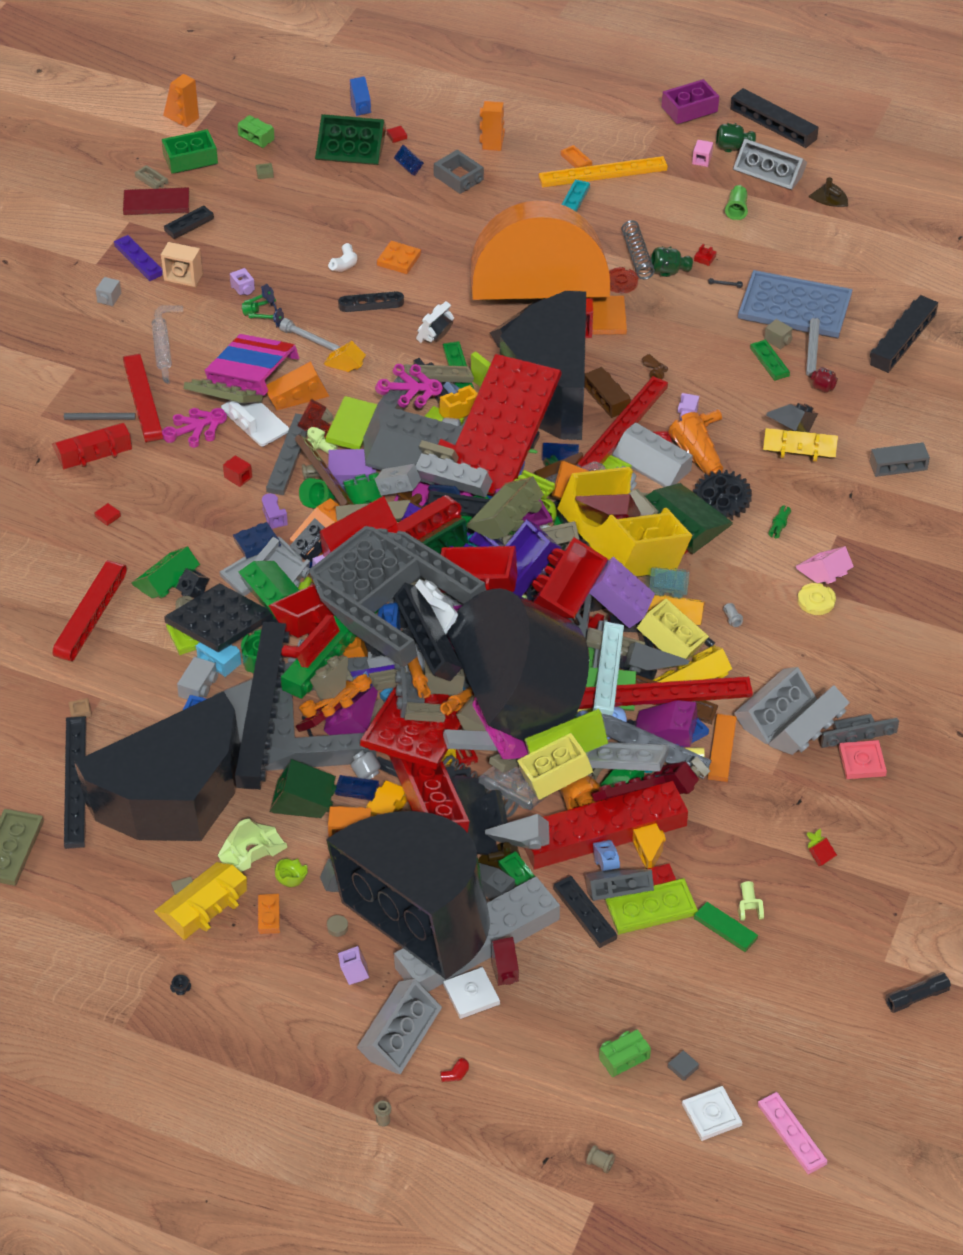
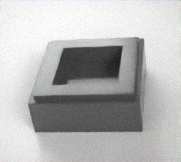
[668,1050,699,1081]

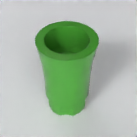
[725,185,748,220]

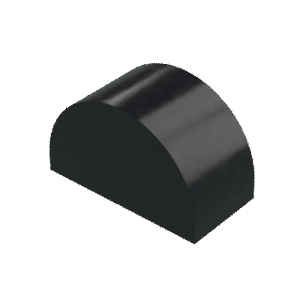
[447,588,589,742]
[326,811,490,979]

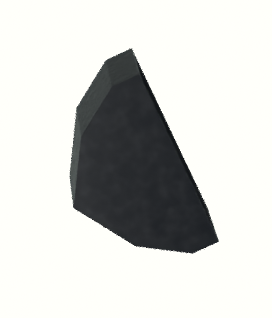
[500,291,586,440]
[74,691,240,841]

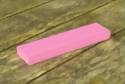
[758,1092,827,1174]

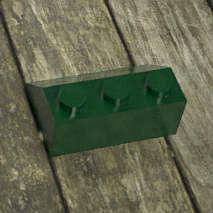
[418,518,469,555]

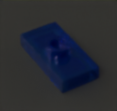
[394,145,424,176]
[335,775,379,801]

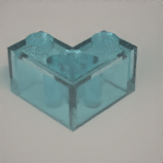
[649,567,690,598]

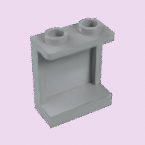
[254,537,310,588]

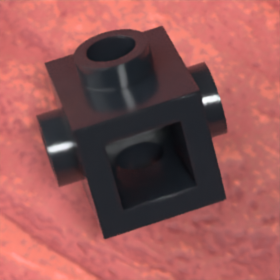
[176,568,210,598]

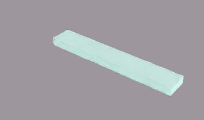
[593,622,624,715]

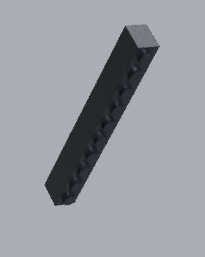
[235,622,290,790]

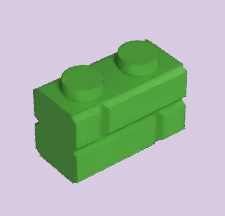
[237,115,275,148]
[599,1029,651,1077]

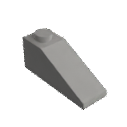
[485,814,549,849]

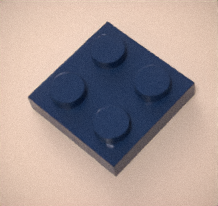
[233,522,281,559]

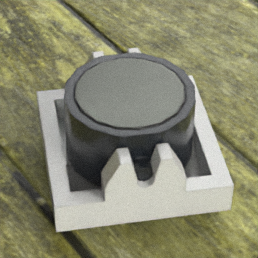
[416,301,454,343]

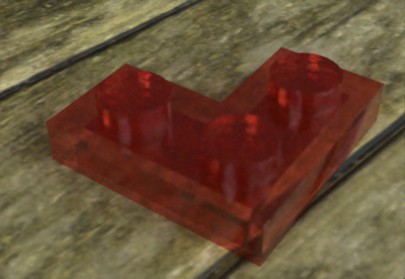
[297,399,331,439]

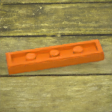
[708,714,737,782]

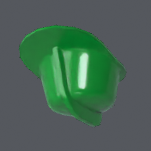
[299,478,336,508]

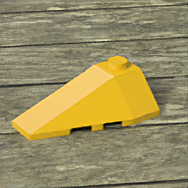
[652,645,732,682]

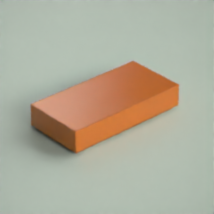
[561,145,592,168]

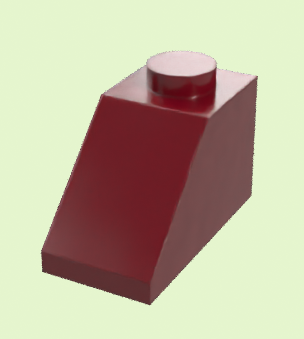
[654,761,699,794]
[492,937,519,986]

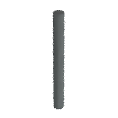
[64,413,136,420]

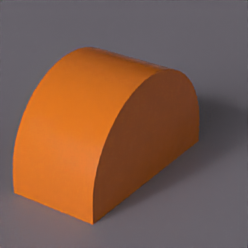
[471,201,610,300]

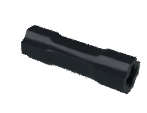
[885,972,951,1013]

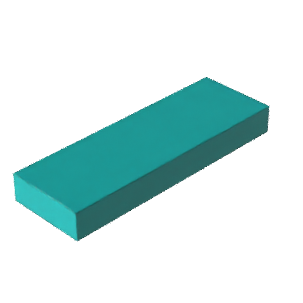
[561,179,590,212]

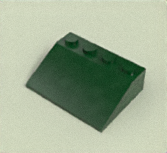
[315,114,386,165]
[645,483,733,554]

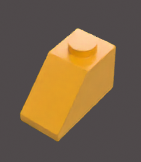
[324,341,366,372]
[632,823,666,869]

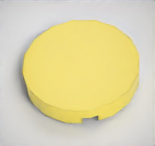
[798,583,836,615]

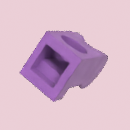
[262,493,288,529]

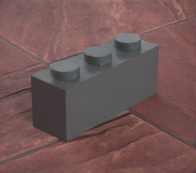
[869,442,930,477]

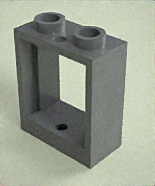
[434,150,484,194]

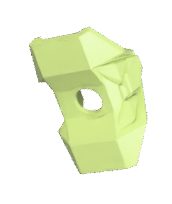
[218,818,287,872]

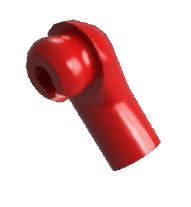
[440,1058,469,1082]

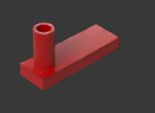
[282,615,340,668]

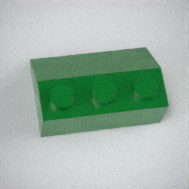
[131,546,200,598]
[238,561,300,619]

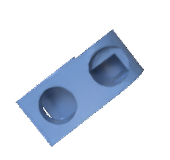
[593,840,620,871]

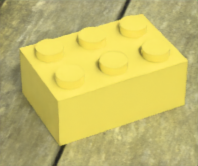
[637,599,709,660]
[517,733,593,800]

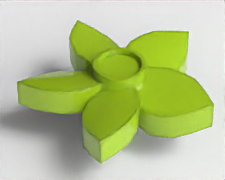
[807,829,829,848]

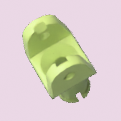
[307,427,338,454]
[738,881,764,921]

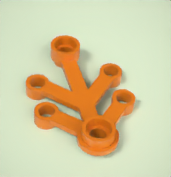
[299,674,372,718]

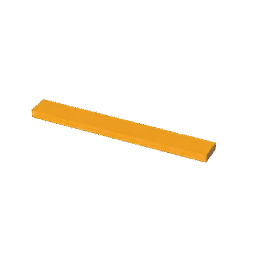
[539,156,668,188]

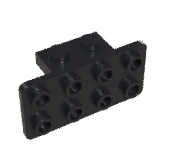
[452,775,508,856]

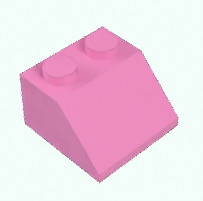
[796,546,854,584]

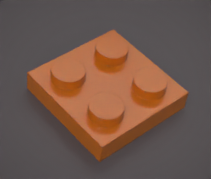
[377,241,421,274]

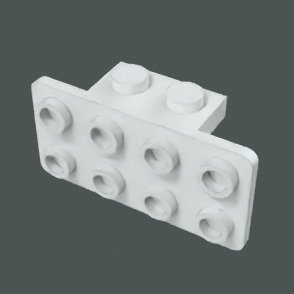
[221,400,289,446]
[415,579,458,634]

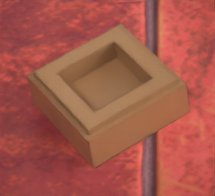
[68,698,92,718]

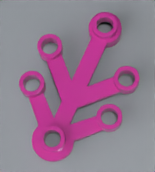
[375,364,443,408]
[162,408,227,448]

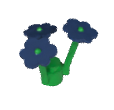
[242,284,284,328]

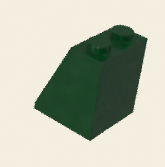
[269,759,337,818]

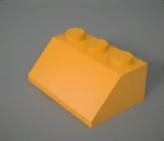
[645,594,705,625]

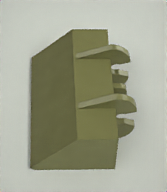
[467,476,544,540]

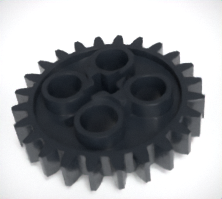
[693,470,752,521]

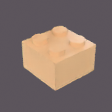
[161,242,203,287]

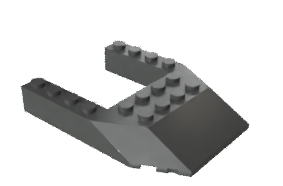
[363,376,467,484]
[309,526,486,668]
[215,657,376,771]

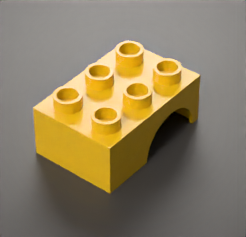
[557,467,692,577]

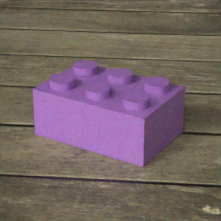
[589,557,655,628]

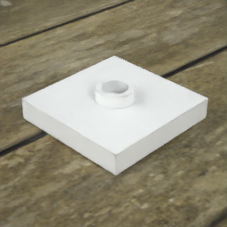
[443,967,500,1019]
[682,1086,742,1141]

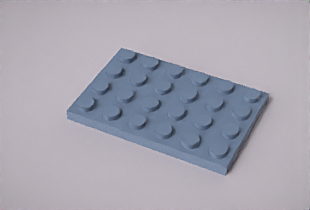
[738,270,853,338]

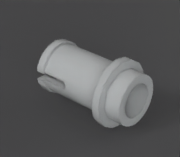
[723,603,743,627]

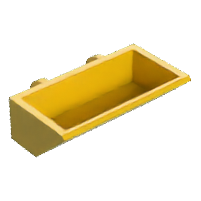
[763,428,838,462]
[154,862,247,940]

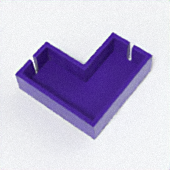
[464,519,561,597]

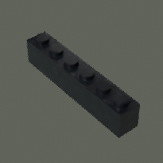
[730,88,819,148]
[869,295,939,373]
[394,582,463,681]

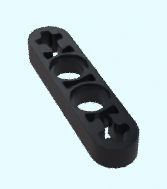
[338,291,404,312]

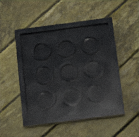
[164,583,274,653]

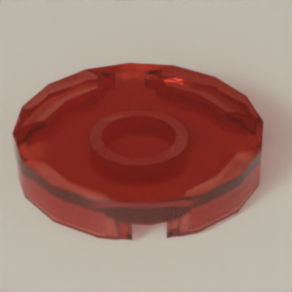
[609,267,638,293]

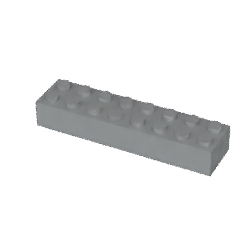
[394,876,560,992]

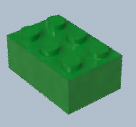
[161,129,218,174]

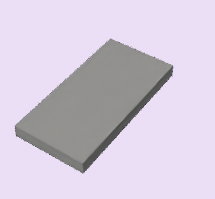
[220,537,302,596]
[586,742,670,771]

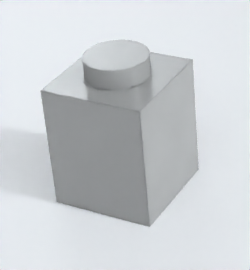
[96,277,121,306]

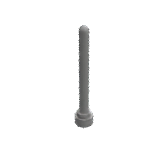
[279,318,340,351]

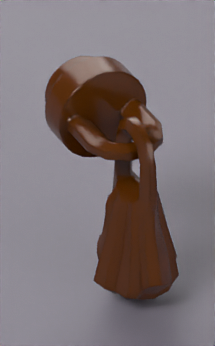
[642,354,668,380]

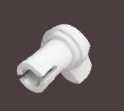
[328,243,358,272]

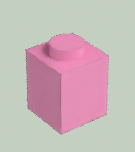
[692,140,713,167]

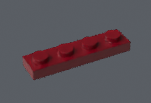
[592,774,666,802]

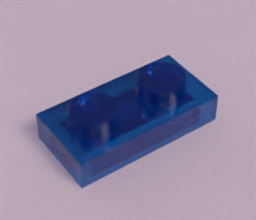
[542,443,579,461]

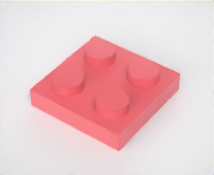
[839,740,887,779]

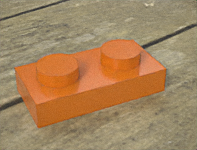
[258,894,280,934]

